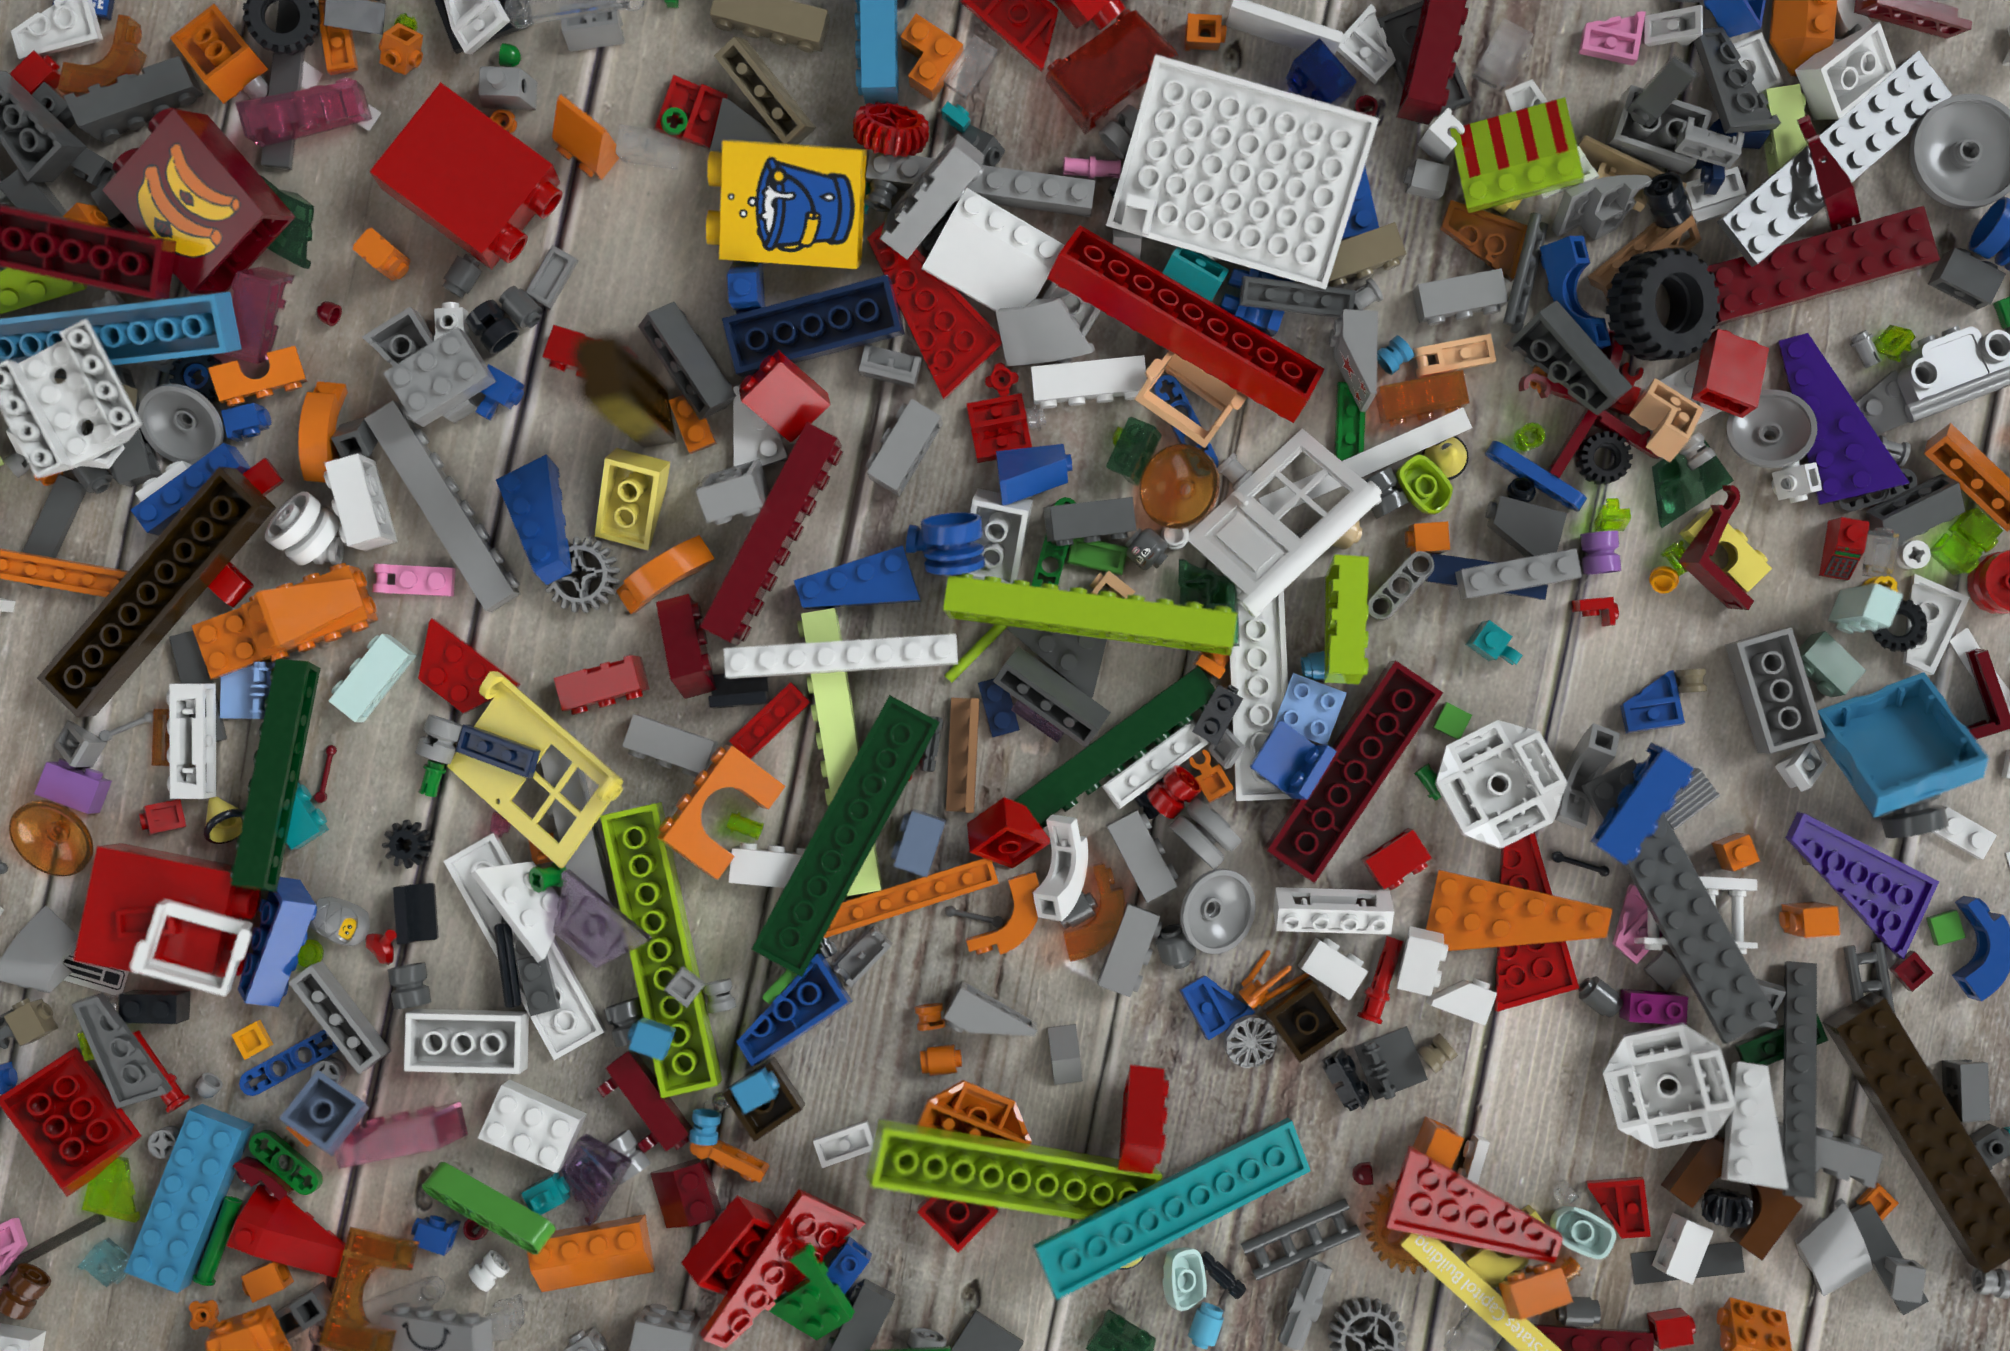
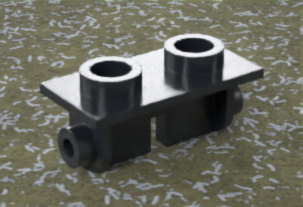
[1192,684,1244,746]
[1322,1048,1370,1111]

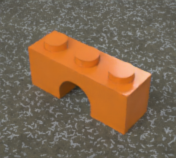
[208,346,307,407]

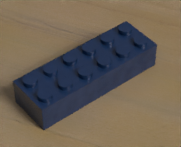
[722,275,905,377]

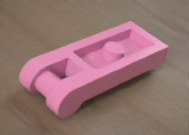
[372,564,455,597]

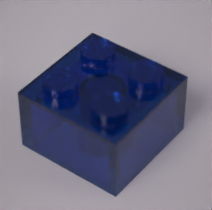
[1286,38,1357,107]

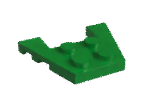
[769,1243,855,1340]

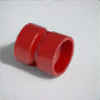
[1147,765,1201,819]

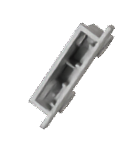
[1897,326,2010,423]

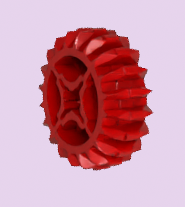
[852,102,929,158]

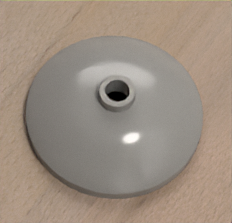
[138,384,224,465]
[1726,389,1817,468]
[1180,869,1256,954]

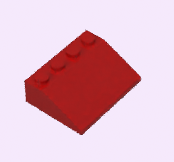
[0,1047,142,1197]

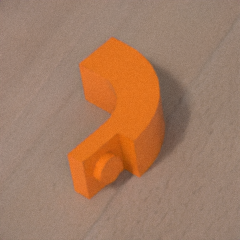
[298,381,348,483]
[616,535,715,614]
[966,871,1039,955]

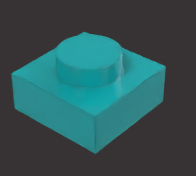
[941,101,971,134]

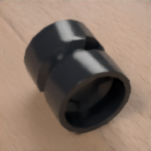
[1644,173,1691,228]
[465,299,520,354]

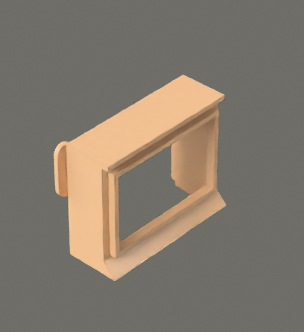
[1135,351,1248,448]

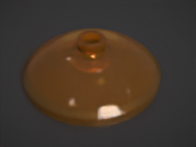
[1140,444,1220,529]
[9,800,93,876]

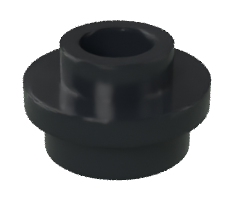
[1507,477,1536,503]

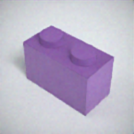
[34,758,112,814]

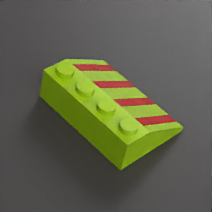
[1450,97,1584,213]

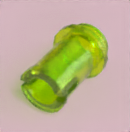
[726,812,764,841]

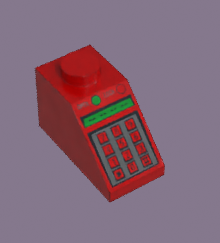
[1819,517,1870,581]

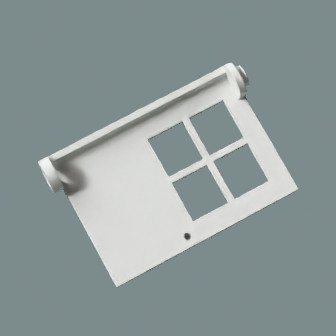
[1188,428,1382,618]

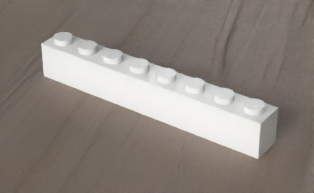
[724,634,958,679]

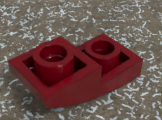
[233,1156,294,1201]

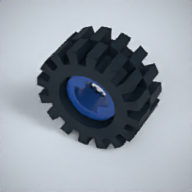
[169,354,222,403]

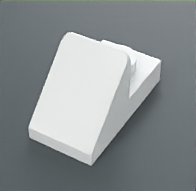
[1645,5,1703,47]
[1775,742,1827,792]

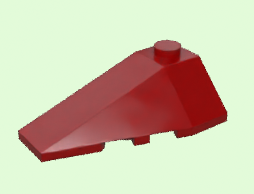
[226,1184,355,1280]

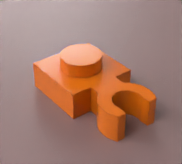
[1189,749,1234,804]

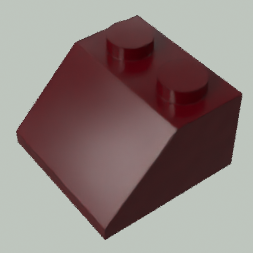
[650,1158,722,1228]

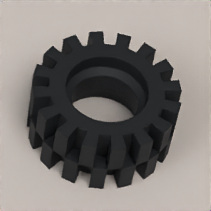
[1576,431,1633,485]
[1872,598,1927,652]

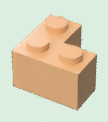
[1629,378,1704,462]

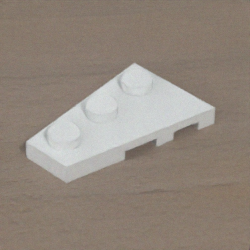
[11,0,103,60]
[733,385,788,468]
[1903,574,1970,676]

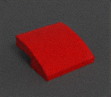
[654,75,728,148]
[966,393,1032,463]

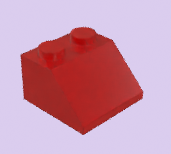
[967,797,1050,869]

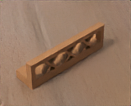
[1588,214,1702,305]
[946,698,980,813]

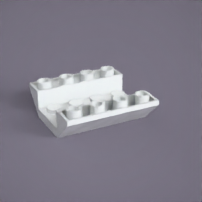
[0,319,142,478]

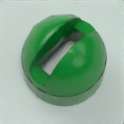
[499,43,521,67]

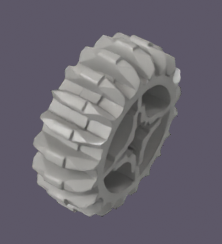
[545,536,620,613]
[1328,1296,1407,1351]

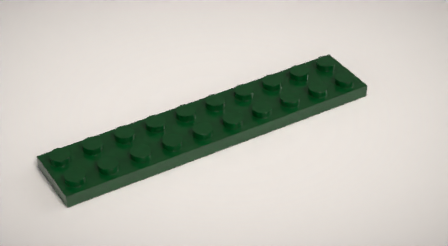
[751,695,940,977]

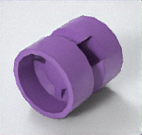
[1580,531,1621,574]

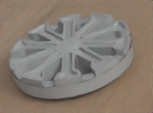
[1224,1015,1277,1068]

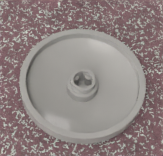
[1909,94,2010,209]

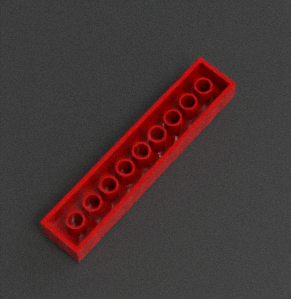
[1047,225,1325,423]

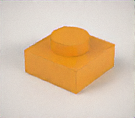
[231,1020,274,1060]

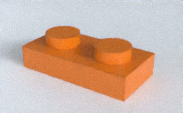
[668,395,717,454]

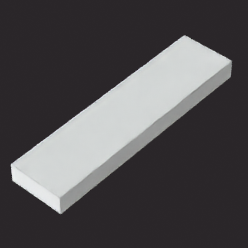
[1102,720,1209,809]

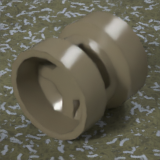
[1417,1033,1458,1074]

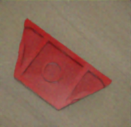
[960,0,1059,72]
[418,618,521,713]

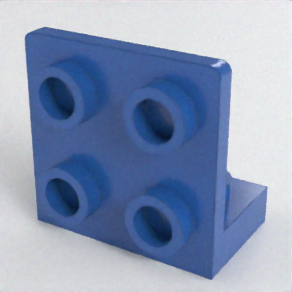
[1250,721,1337,800]

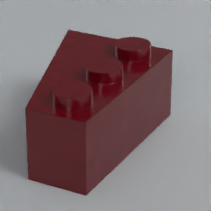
[656,594,717,699]

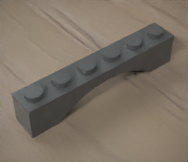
[275,1281,339,1340]

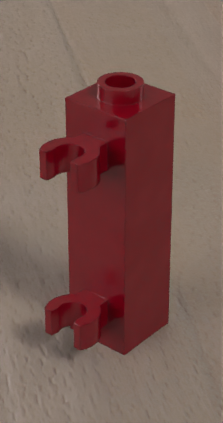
[597,1050,693,1153]

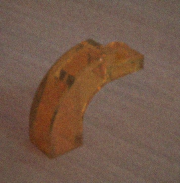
[58,14,147,97]
[1063,862,1125,962]

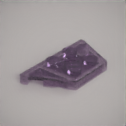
[553,869,652,968]
[561,1134,633,1226]

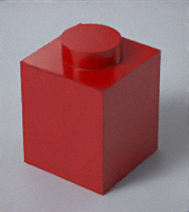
[9,50,66,95]
[1647,1307,1696,1350]

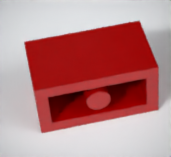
[1361,828,1432,890]

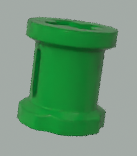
[529,863,568,893]

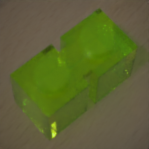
[1930,508,2004,575]

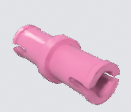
[1063,156,1121,180]

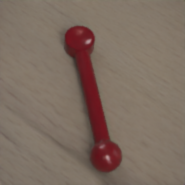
[314,745,337,803]

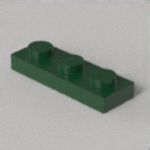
[1734,1014,1829,1066]

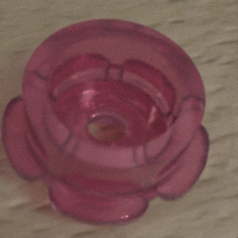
[490,811,511,838]

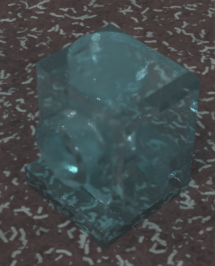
[78,1237,130,1287]

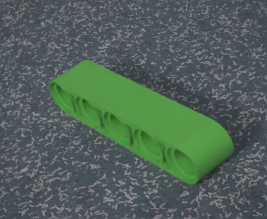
[422,1162,556,1255]

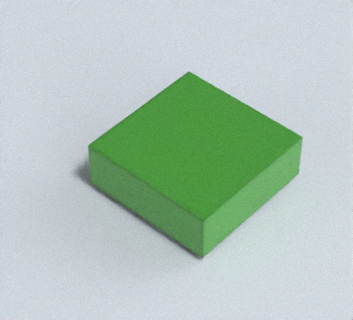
[1432,702,1472,740]
[1926,910,1966,946]

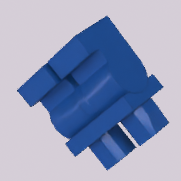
[1220,268,1295,337]

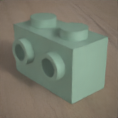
[1799,631,1866,698]

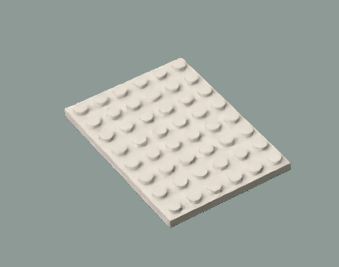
[1106,54,1379,290]

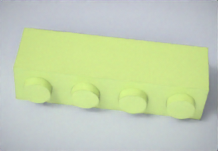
[1761,84,1807,177]

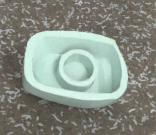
[1550,1206,1616,1259]
[1163,1247,1207,1311]

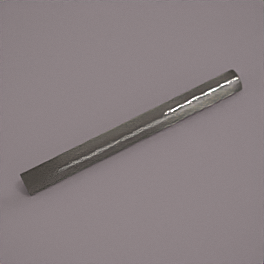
[2,1212,106,1276]

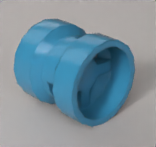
[1377,335,1414,375]
[689,1108,721,1146]

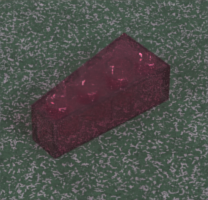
[235,78,372,147]
[335,1101,468,1169]

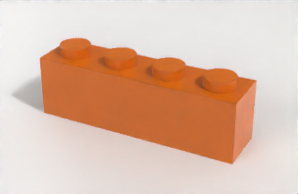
[1924,423,2010,532]

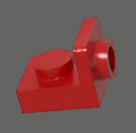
[1572,597,1619,626]
[139,799,186,835]

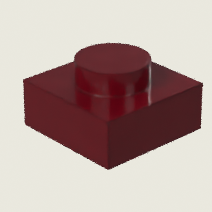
[1889,950,1934,992]

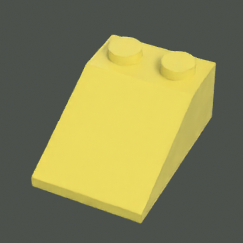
[595,448,670,550]

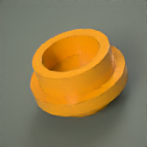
[1649,566,1679,593]

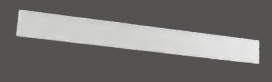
[1258,407,1472,515]

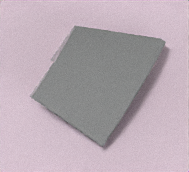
[1551,175,1652,240]
[995,297,1095,366]
[0,906,78,993]
[1795,1198,1873,1297]

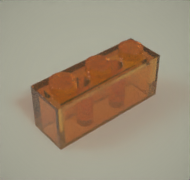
[1375,370,1470,427]

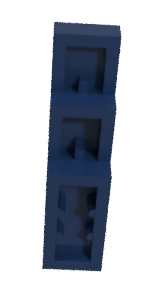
[1426,553,1548,600]

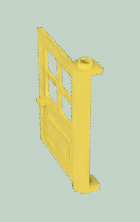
[447,672,623,868]

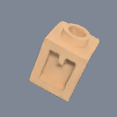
[1090,571,1136,599]

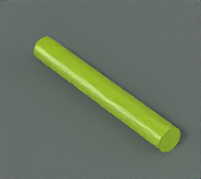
[944,625,1008,683]

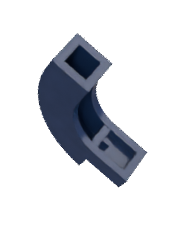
[1692,109,1770,195]

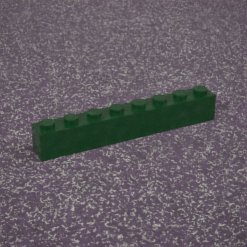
[230,659,321,892]
[1014,666,1215,829]

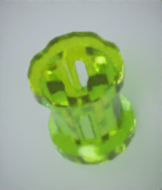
[1513,422,1546,452]
[1660,540,1688,576]

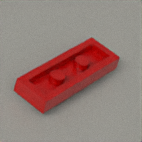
[729,682,811,760]

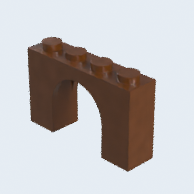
[1661,1134,1803,1261]

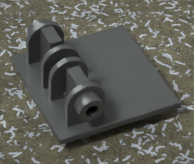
[1354,1026,1428,1100]

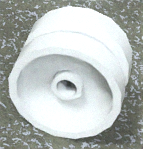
[264,492,340,566]

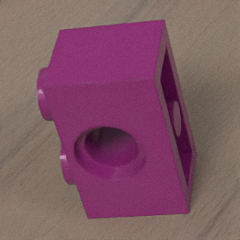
[1619,989,1688,1025]

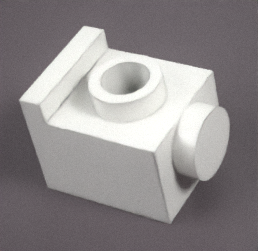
[434,302,470,341]

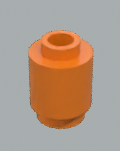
[920,1044,962,1076]

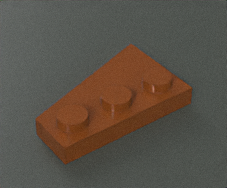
[1440,200,1528,282]

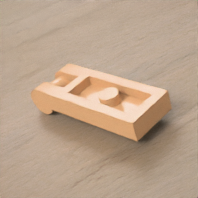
[1412,334,1496,378]

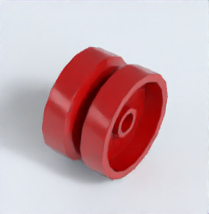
[1967,550,2010,614]

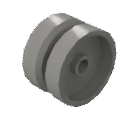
[1169,798,1242,870]

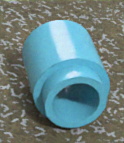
[1188,1302,1224,1349]

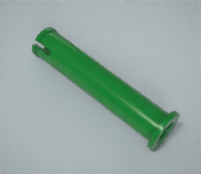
[192,1196,243,1286]

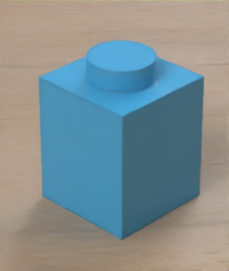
[627,1017,676,1060]
[731,1067,780,1114]

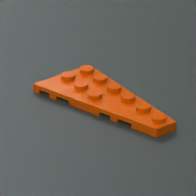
[1426,870,1613,951]

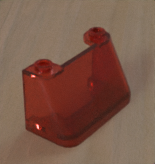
[1046,9,1179,134]

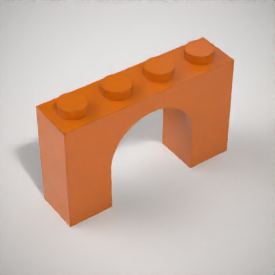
[657,745,786,880]

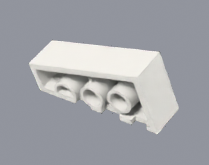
[1721,1062,1788,1189]

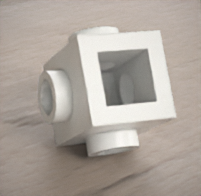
[1772,461,1823,504]

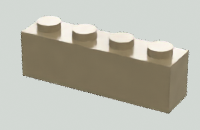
[710,0,830,53]
[714,36,816,144]
[1295,222,1407,288]

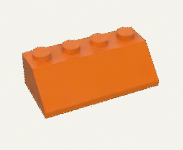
[527,1214,655,1292]

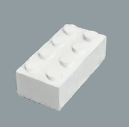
[404,1009,529,1074]

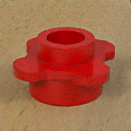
[985,363,1019,397]

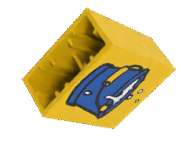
[706,140,867,269]

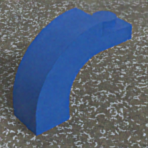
[1952,896,2010,1002]

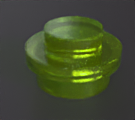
[298,939,324,968]

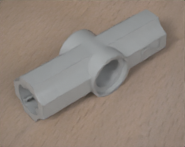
[1278,1258,1332,1351]

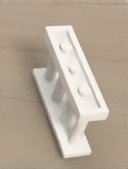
[1634,876,1758,954]

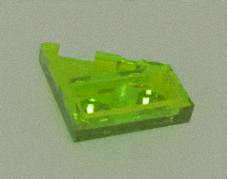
[82,1156,140,1223]

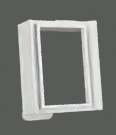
[131,899,253,996]

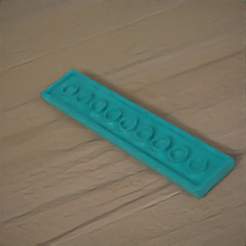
[1033,1117,1311,1300]

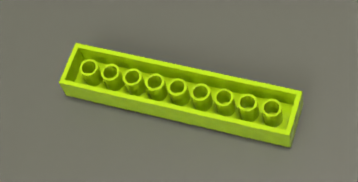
[943,573,1237,656]
[600,802,722,1098]
[866,1119,1163,1220]

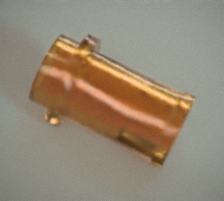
[1560,1256,1583,1284]

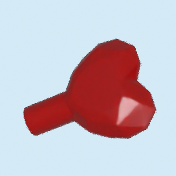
[365,929,397,965]

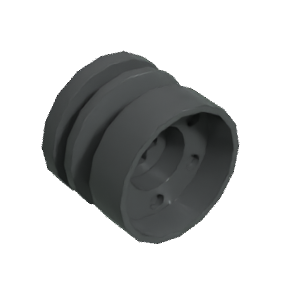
[1881,793,1949,838]

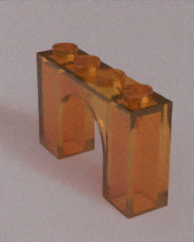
[319,1227,419,1351]

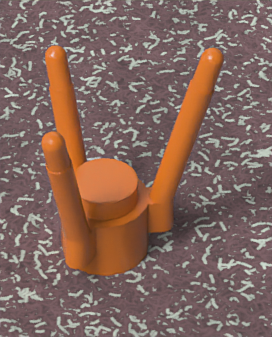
[1239,950,1309,1009]

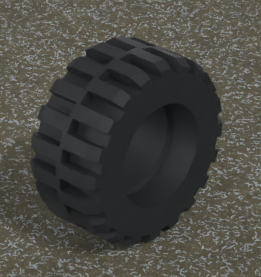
[1606,248,1720,361]

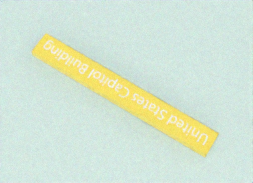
[1399,1233,1562,1351]

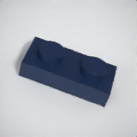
[978,678,1020,738]

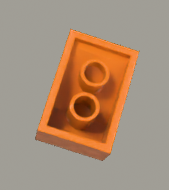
[170,4,268,104]
[552,94,622,180]

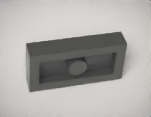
[516,955,561,1016]

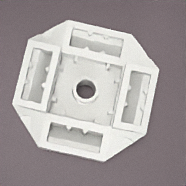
[1435,720,1567,849]
[1603,1022,1736,1149]

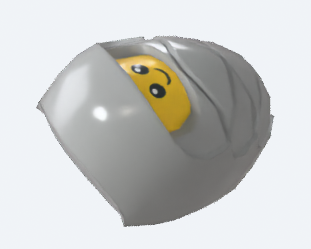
[309,897,370,946]

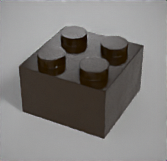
[1263,979,1347,1063]
[722,1057,805,1142]

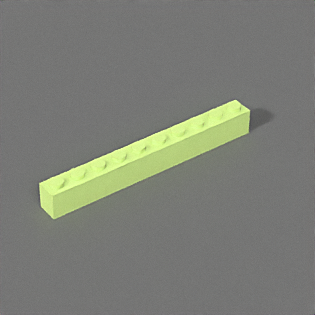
[797,608,883,896]

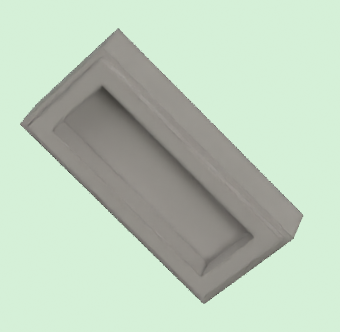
[525,245,578,309]

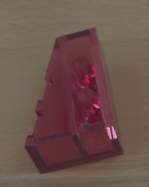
[224,266,294,364]

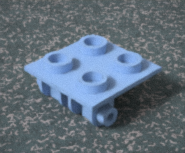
[220,662,275,719]
[1273,673,1347,745]

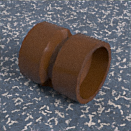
[0,1263,51,1320]

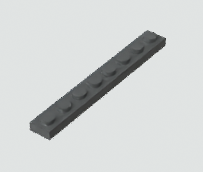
[1782,961,1817,1198]

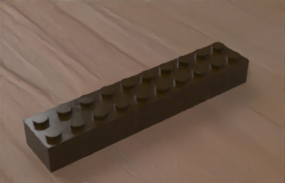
[573,333,677,448]
[37,466,276,718]
[1822,992,2010,1274]

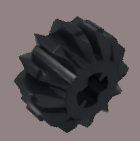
[382,820,433,869]
[1701,1188,1753,1229]

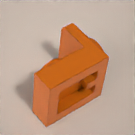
[1193,652,1229,679]

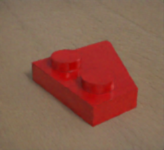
[1586,1177,1651,1239]

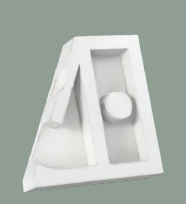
[1337,4,1396,84]

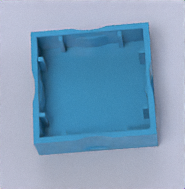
[1818,672,1989,817]

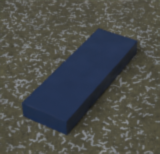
[455,724,540,778]

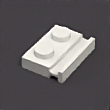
[1684,166,1747,224]

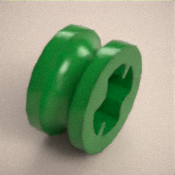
[661,107,688,135]

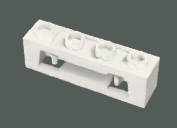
[166,683,216,799]
[1273,887,1395,934]

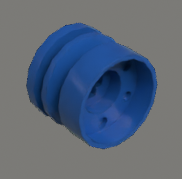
[1968,197,2010,271]
[921,512,985,575]

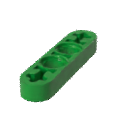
[1031,497,1076,588]

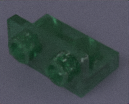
[1106,417,1162,486]
[1086,1309,1156,1351]

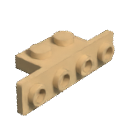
[1578,135,1687,212]

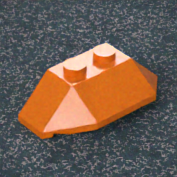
[1769,0,1837,76]
[916,1080,1032,1144]

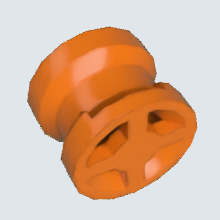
[915,1003,945,1031]

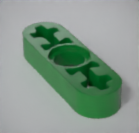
[249,1130,323,1195]

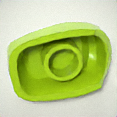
[1396,455,1453,515]

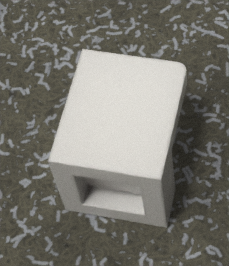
[1121,193,1156,235]

